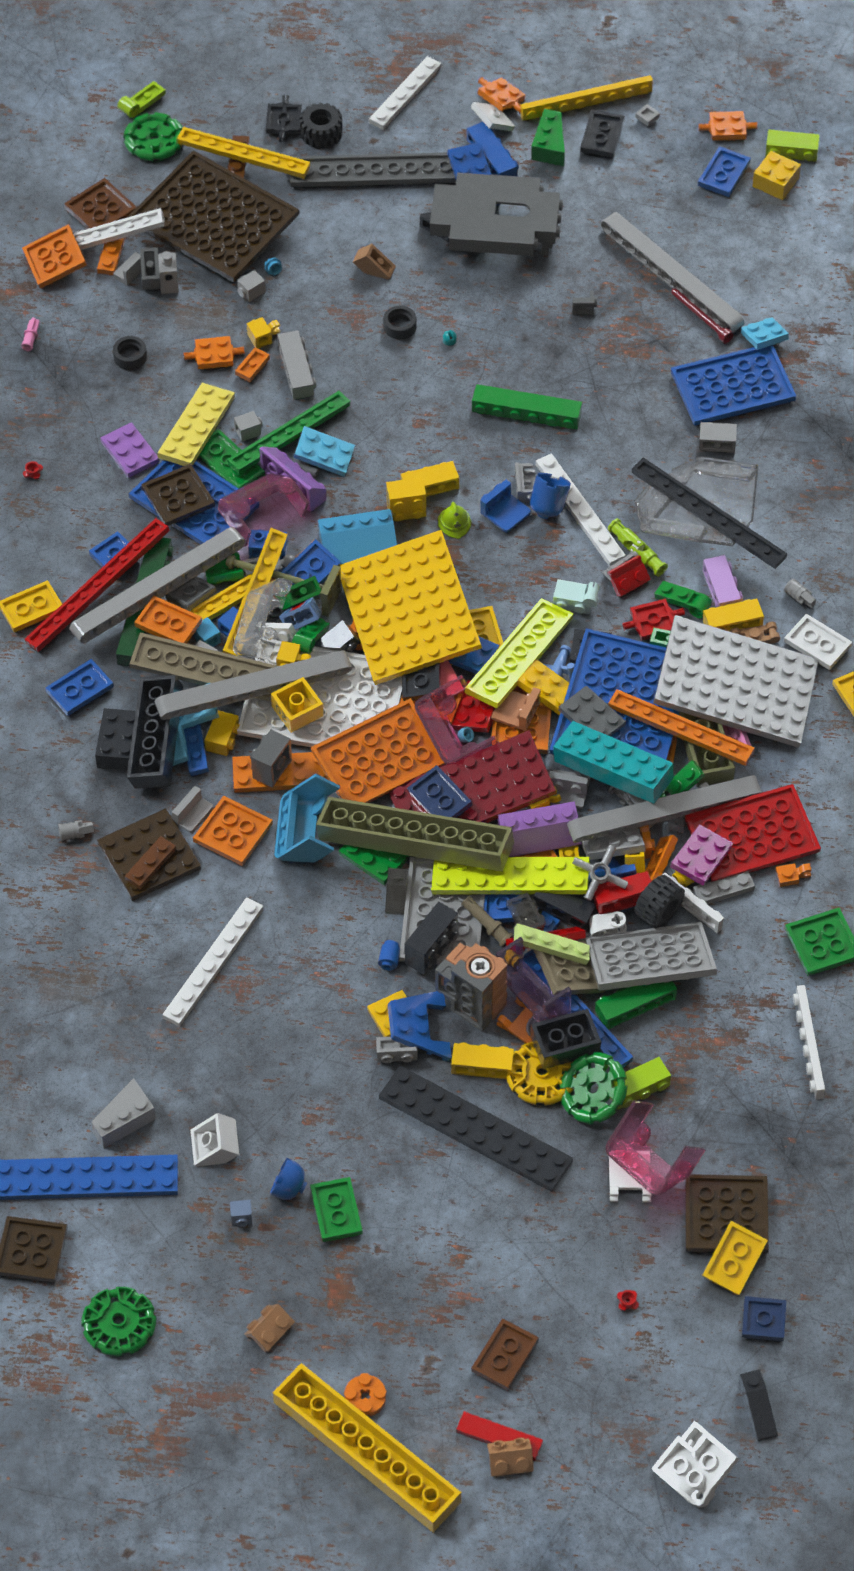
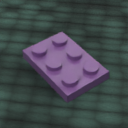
[100,422,159,478]

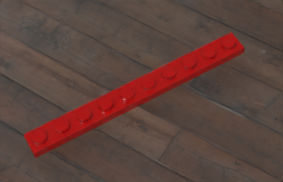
[24,518,170,652]

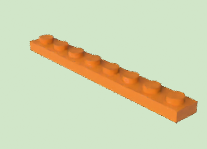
[608,689,754,766]

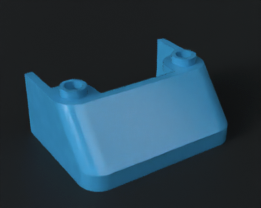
[274,774,340,863]

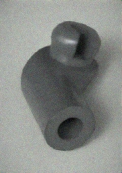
[297,460,319,478]

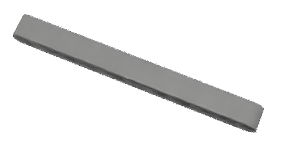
[601,212,745,333]
[69,527,246,644]
[155,650,352,720]
[567,775,762,843]

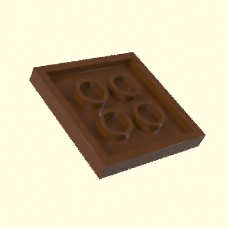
[64,178,137,229]

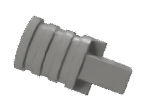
[784,578,816,608]
[58,820,94,841]

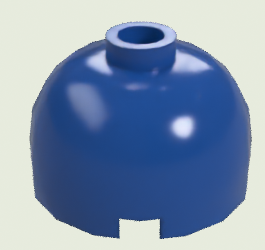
[270,1158,307,1200]

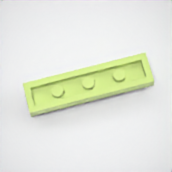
[514,923,590,965]

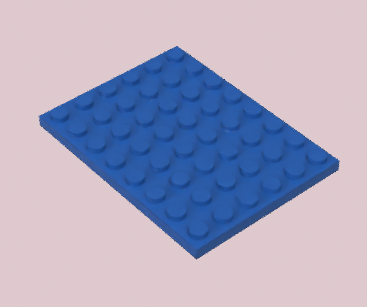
[549,628,680,760]

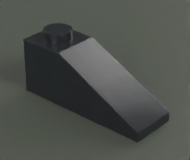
[530,892,596,929]
[738,1369,778,1441]

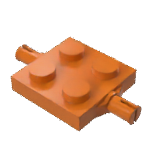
[477,77,526,113]
[699,111,757,140]
[184,336,245,370]

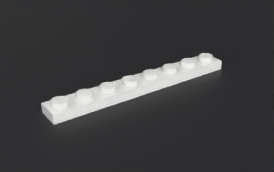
[536,453,626,566]
[162,897,264,1027]

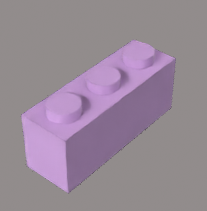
[703,555,743,607]

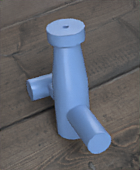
[542,645,574,679]

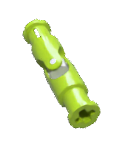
[607,518,668,577]

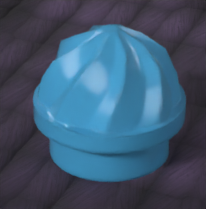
[265,257,282,275]

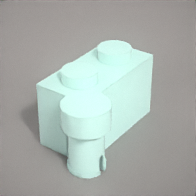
[553,579,600,614]

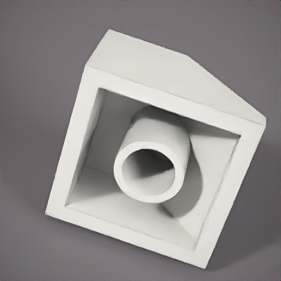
[191,1113,239,1167]

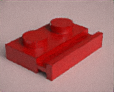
[607,555,651,597]

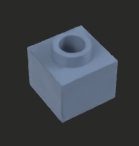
[230,1200,253,1227]

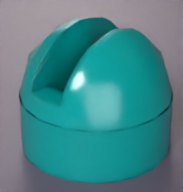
[443,330,457,346]

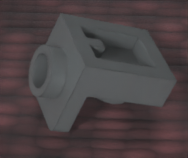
[572,290,597,315]

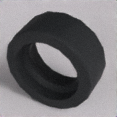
[383,305,417,340]
[113,336,147,370]

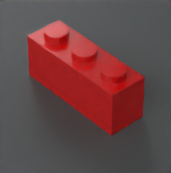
[592,871,651,914]

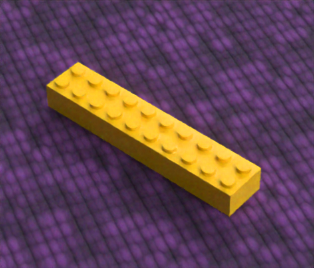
[273,1363,461,1533]

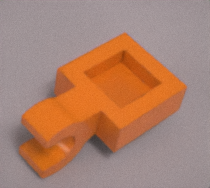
[776,863,811,887]

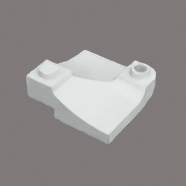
[652,1421,739,1507]

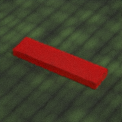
[456,1411,543,1461]

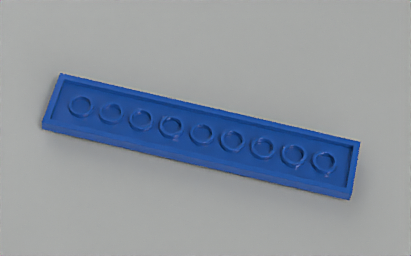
[0,1155,178,1200]

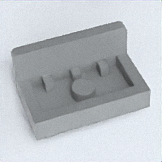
[376,1037,417,1063]

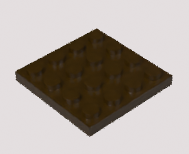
[97,808,201,901]
[685,1174,769,1253]

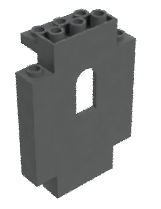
[430,173,563,256]

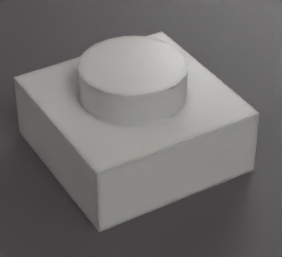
[635,104,660,126]

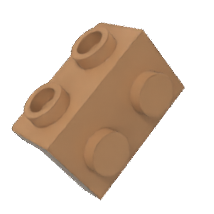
[244,1304,295,1352]
[487,1438,534,1477]

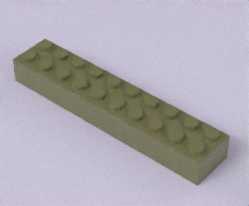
[316,797,514,872]

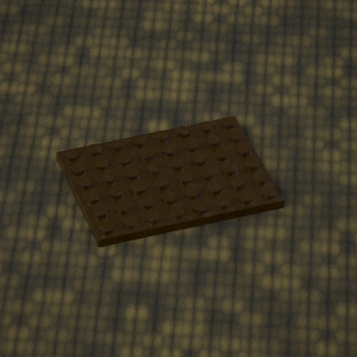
[127,150,300,282]

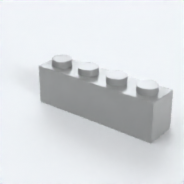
[277,330,317,399]

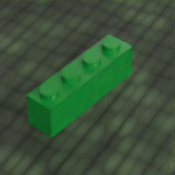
[595,981,677,1029]

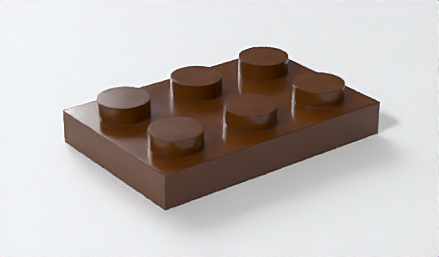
[471,1318,539,1391]

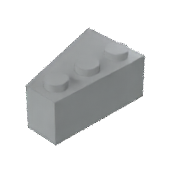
[91,1078,156,1149]

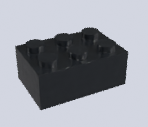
[95,708,136,771]
[405,901,459,975]
[530,1009,601,1069]

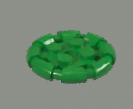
[123,112,183,161]
[560,1052,628,1124]
[81,1286,157,1356]

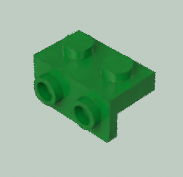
[204,552,244,584]

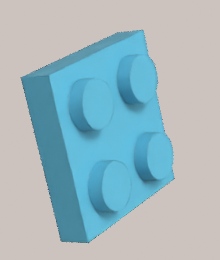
[741,317,789,350]

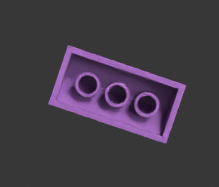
[259,446,326,512]
[498,801,582,857]

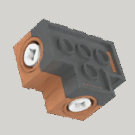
[435,943,507,1032]

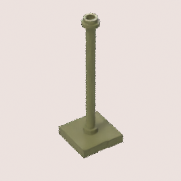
[226,555,342,617]

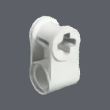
[588,912,627,936]

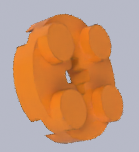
[344,1373,386,1416]

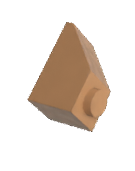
[353,244,396,280]

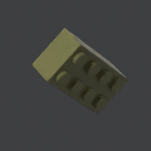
[679,712,735,787]

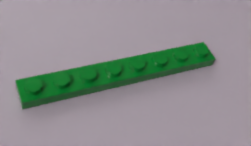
[227,391,350,475]

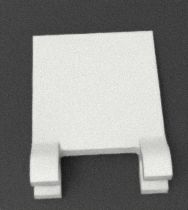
[609,1151,651,1203]

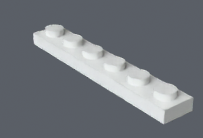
[369,56,441,130]
[73,208,165,250]
[793,985,825,1100]

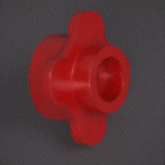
[23,461,43,479]
[617,1290,639,1311]

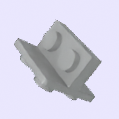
[549,769,590,809]

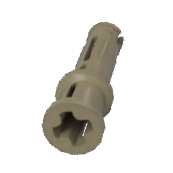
[461,896,513,947]

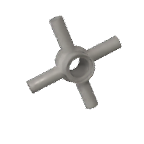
[572,845,628,901]

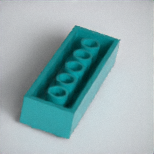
[553,721,674,804]

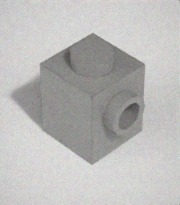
[237,270,266,302]
[234,411,263,442]

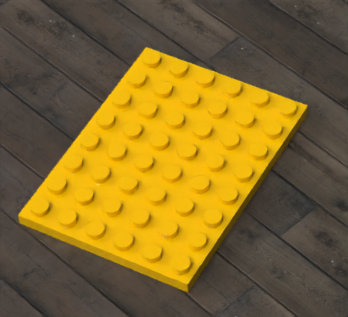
[339,530,482,685]

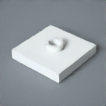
[471,102,515,131]

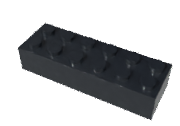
[127,675,183,789]

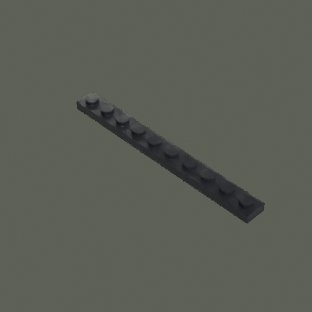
[632,457,787,569]

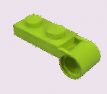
[117,81,166,118]

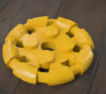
[506,1042,578,1105]

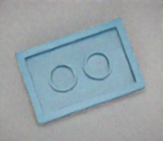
[293,426,355,477]

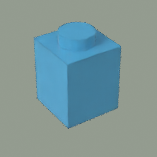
[193,617,221,647]

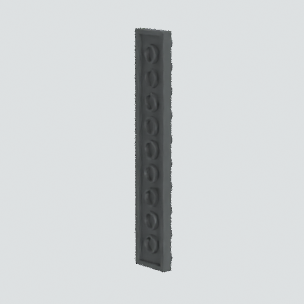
[290,152,456,187]

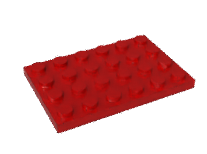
[684,784,821,882]

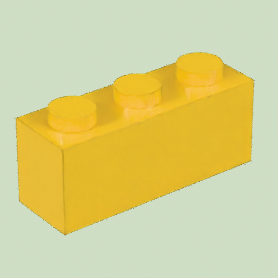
[401,461,459,497]
[703,599,764,631]
[451,1043,514,1079]

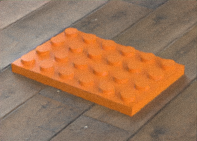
[311,698,448,803]

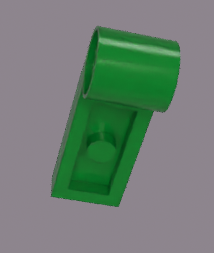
[654,581,712,618]
[292,618,330,654]

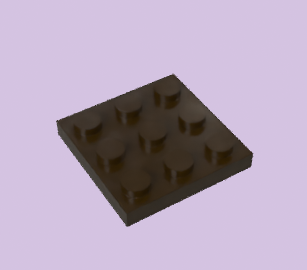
[141,464,215,526]
[0,1216,68,1283]

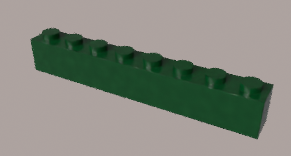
[116,537,175,667]

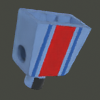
[279,597,321,629]

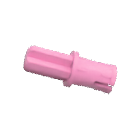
[21,318,40,351]

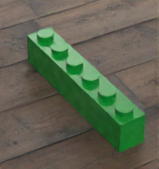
[472,384,582,429]

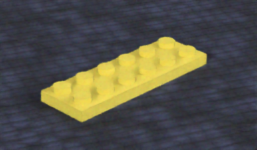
[157,383,235,466]

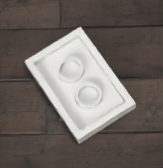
[784,614,852,670]

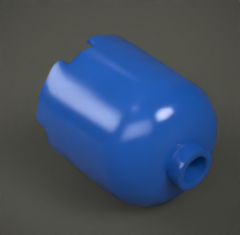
[530,473,571,519]

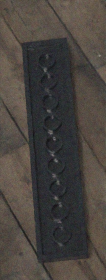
[379,1065,573,1192]

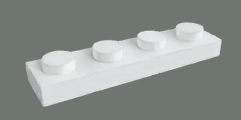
[662,873,724,933]

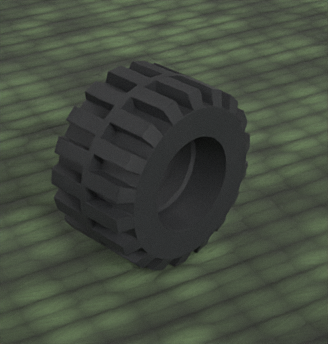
[300,102,343,148]
[635,875,685,928]

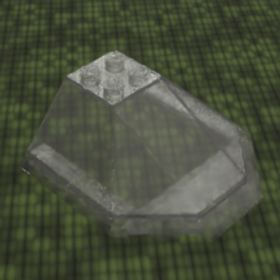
[634,457,758,546]

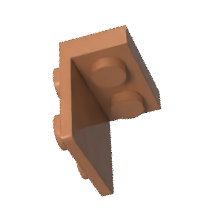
[491,687,541,731]

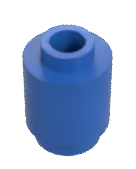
[378,940,400,971]

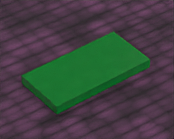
[198,429,265,491]

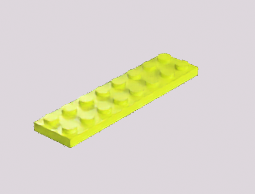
[465,598,573,708]
[431,857,590,894]

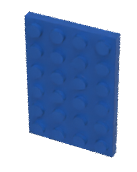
[671,345,796,426]
[129,460,260,545]

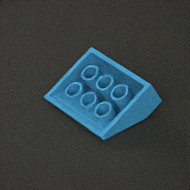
[318,509,397,564]

